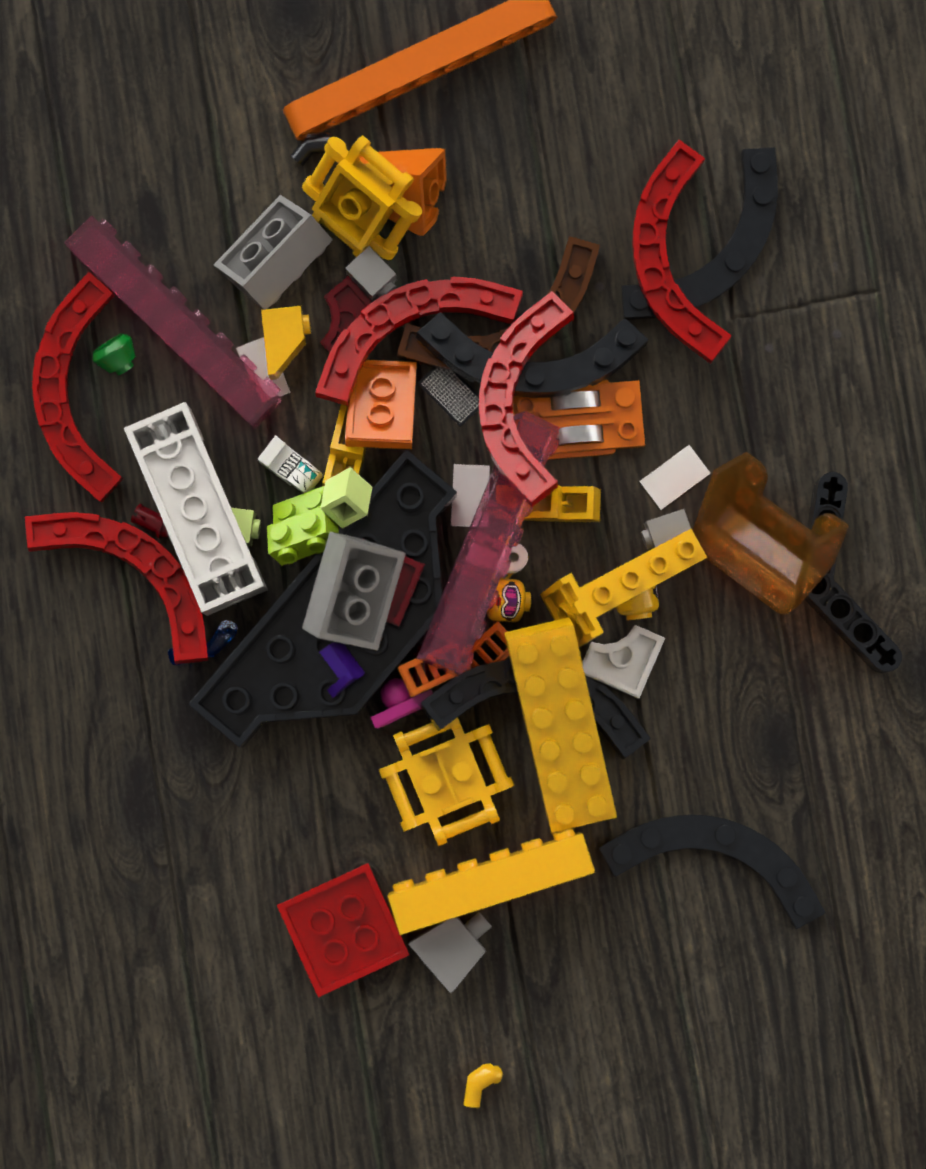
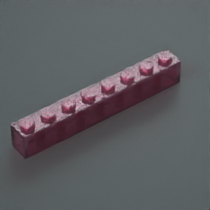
[64,215,282,430]
[417,411,560,675]

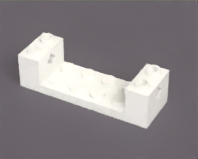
[124,402,268,616]

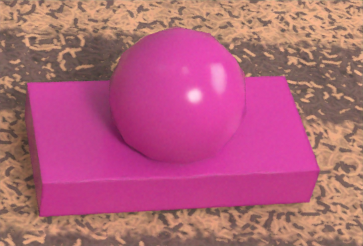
[370,678,433,729]

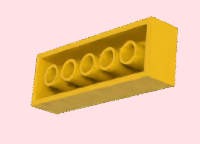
[504,617,617,833]
[388,828,595,935]

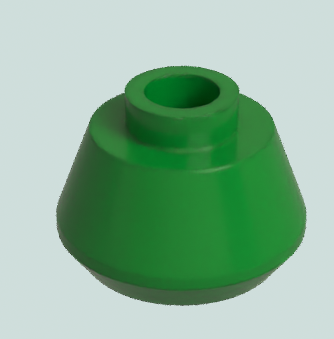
[93,333,136,376]

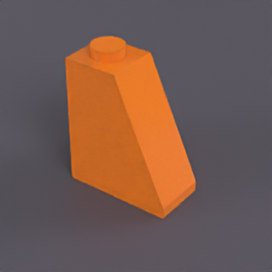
[360,148,447,236]

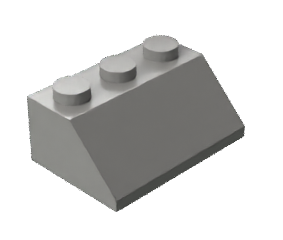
[214,195,333,310]
[302,531,406,650]

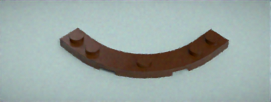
[397,236,600,370]

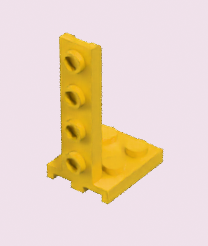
[540,529,707,648]

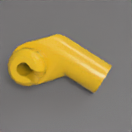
[463,1063,503,1108]

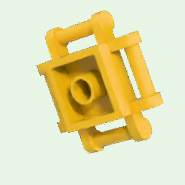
[302,135,422,260]
[379,717,515,846]

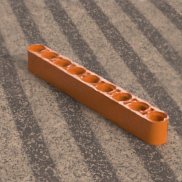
[283,0,557,141]

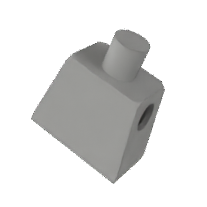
[409,912,492,993]

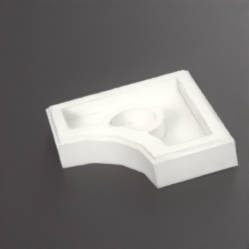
[582,625,665,699]

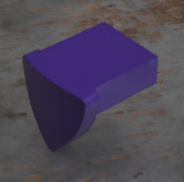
[320,642,365,698]

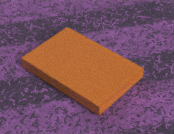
[345,360,417,449]

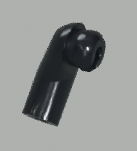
[290,132,335,166]

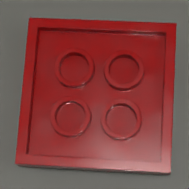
[277,863,410,997]

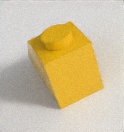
[261,306,311,380]

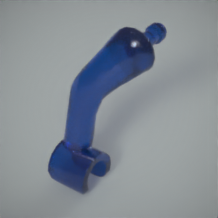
[168,620,237,666]

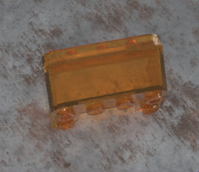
[693,451,849,614]

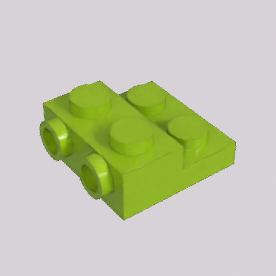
[267,485,339,566]

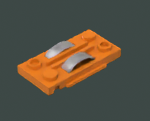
[513,380,645,460]

